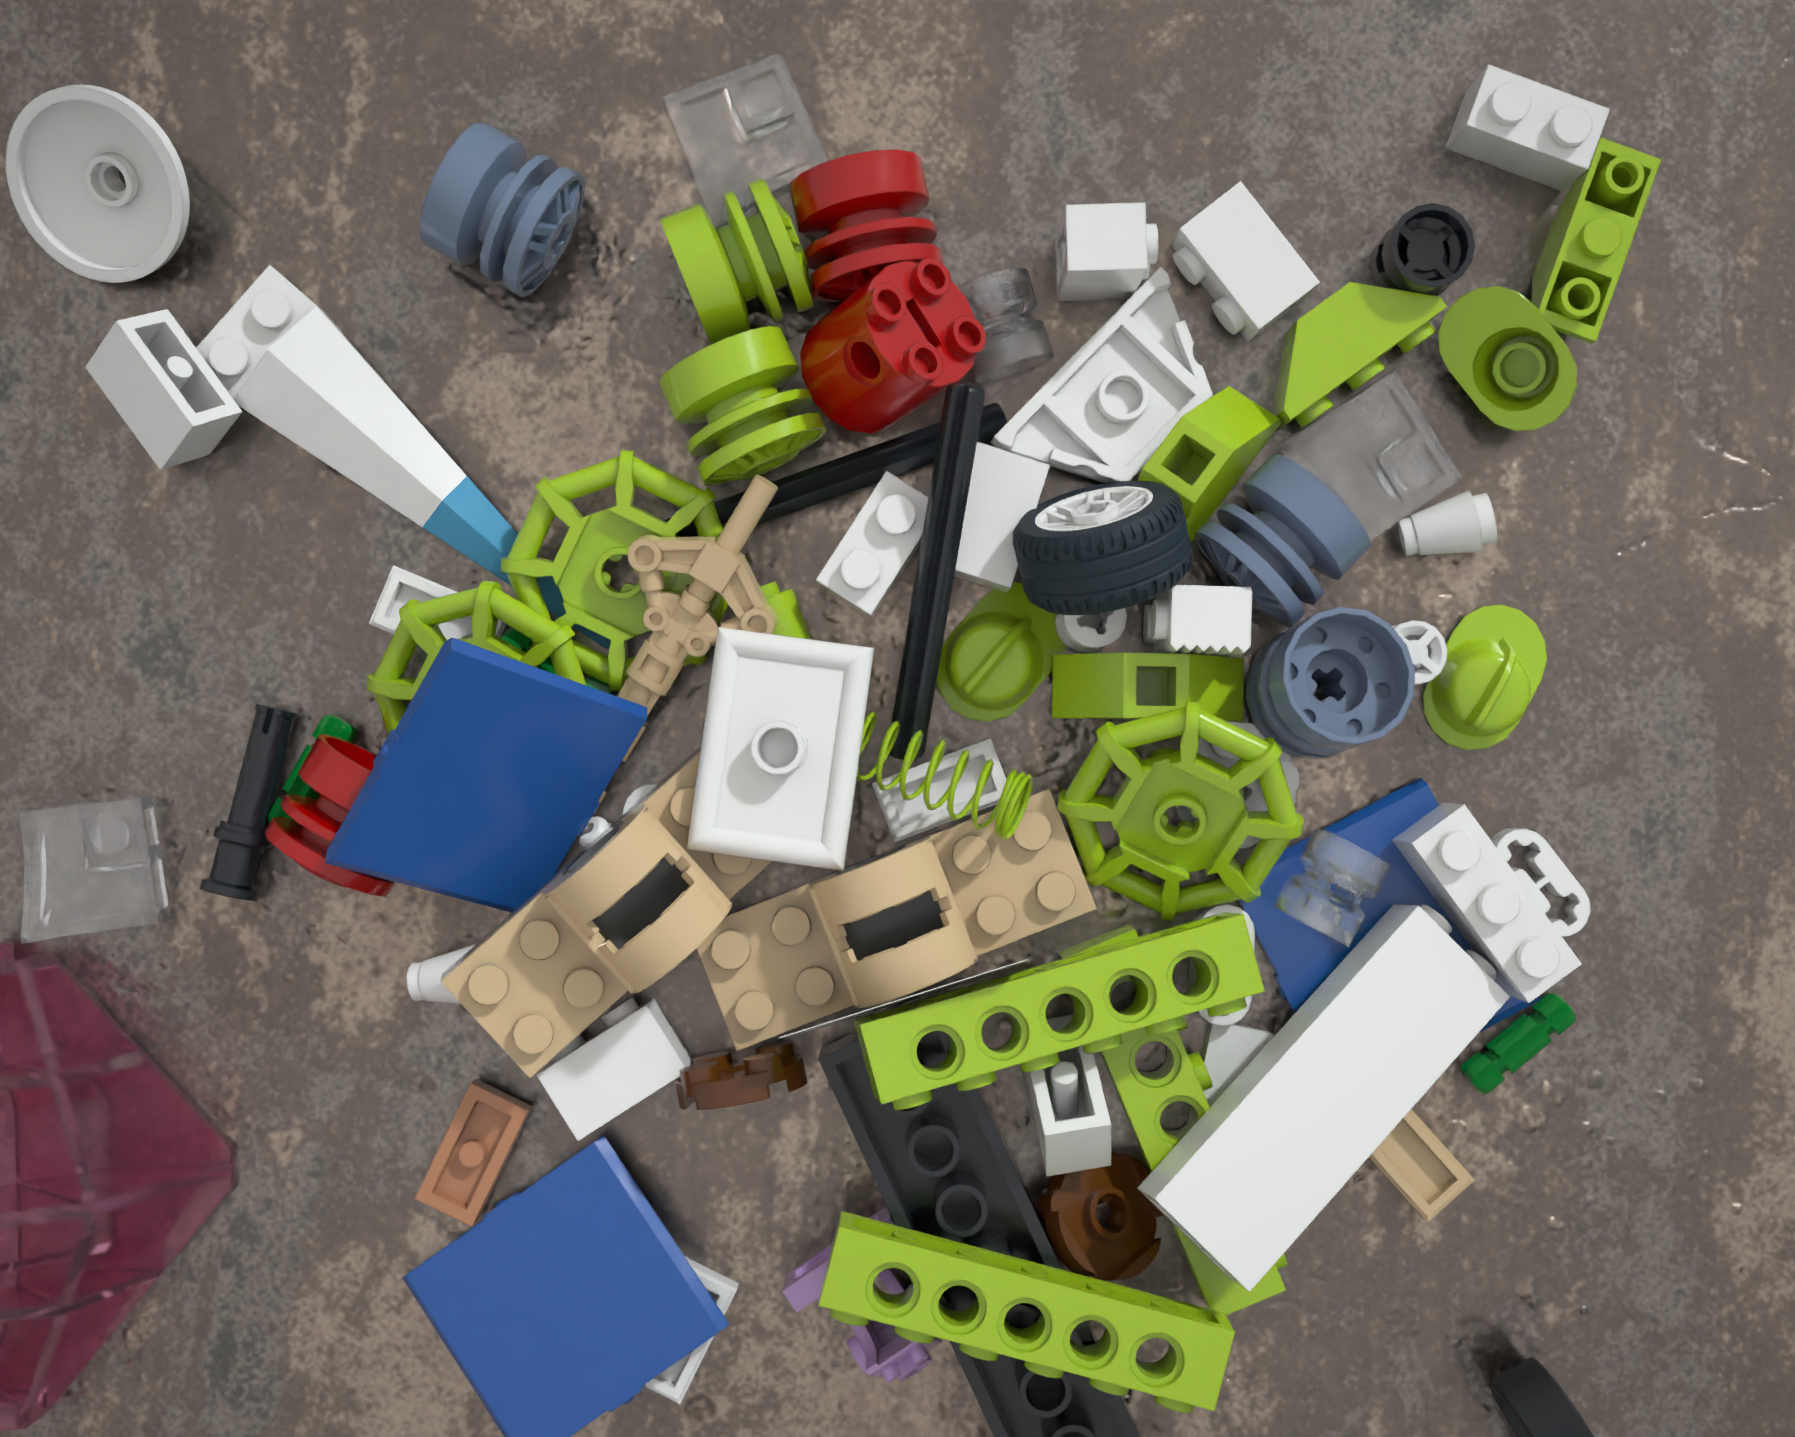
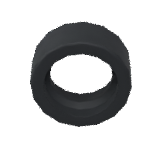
[1490,1357,1594,1437]

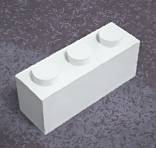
[1392,803,1582,1003]

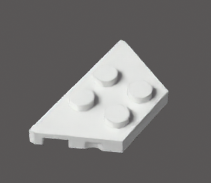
[991,267,1213,483]

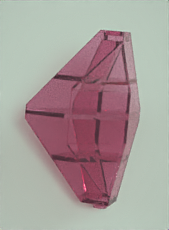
[0,942,235,1430]

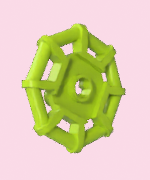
[500,450,728,692]
[367,580,587,735]
[1057,701,1304,921]

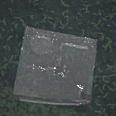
[662,53,828,229]
[1274,371,1462,541]
[19,795,170,943]

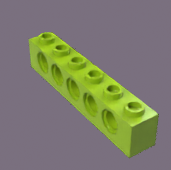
[853,912,1265,1110]
[1058,924,1288,1315]
[818,1211,1235,1413]

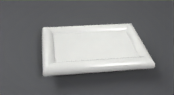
[687,627,874,871]

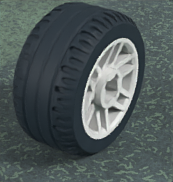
[1013,480,1192,615]

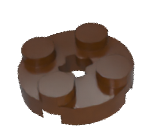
[675,1041,808,1110]
[1037,1151,1164,1281]

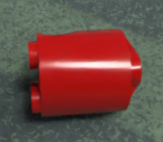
[800,258,986,434]

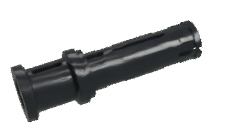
[199,704,298,901]

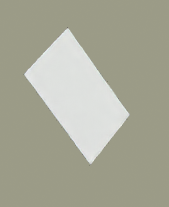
[779,959,1028,1038]

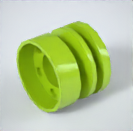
[660,178,813,345]
[658,326,826,486]

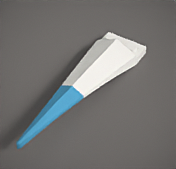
[196,265,611,648]

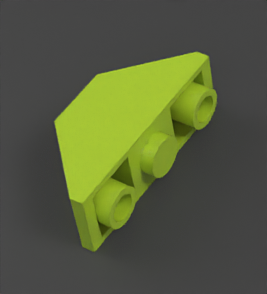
[1532,137,1662,344]
[1272,282,1447,430]
[1138,386,1281,544]
[1051,653,1244,722]

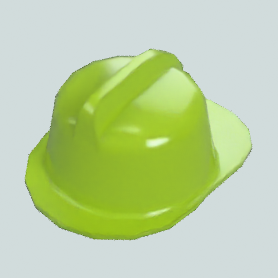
[1438,286,1577,431]
[936,582,1066,722]
[1423,605,1547,750]

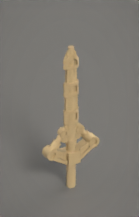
[594,475,778,813]

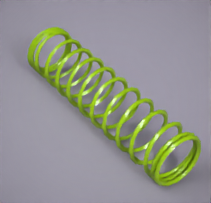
[856,712,1033,841]

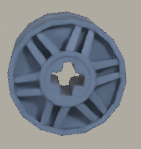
[419,122,585,297]
[1194,454,1371,628]
[1245,607,1415,760]

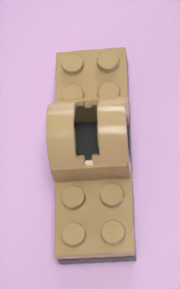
[440,747,772,1078]
[697,788,1097,1051]

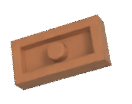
[414,1079,533,1227]

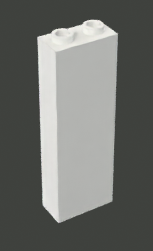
[1137,904,1510,1292]

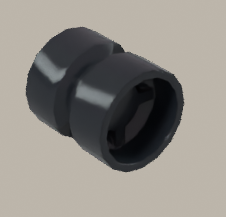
[1369,203,1475,296]

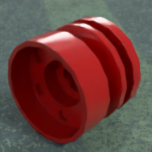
[789,149,944,302]
[265,734,396,897]

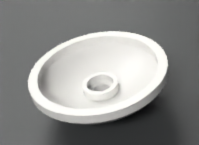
[6,84,190,283]

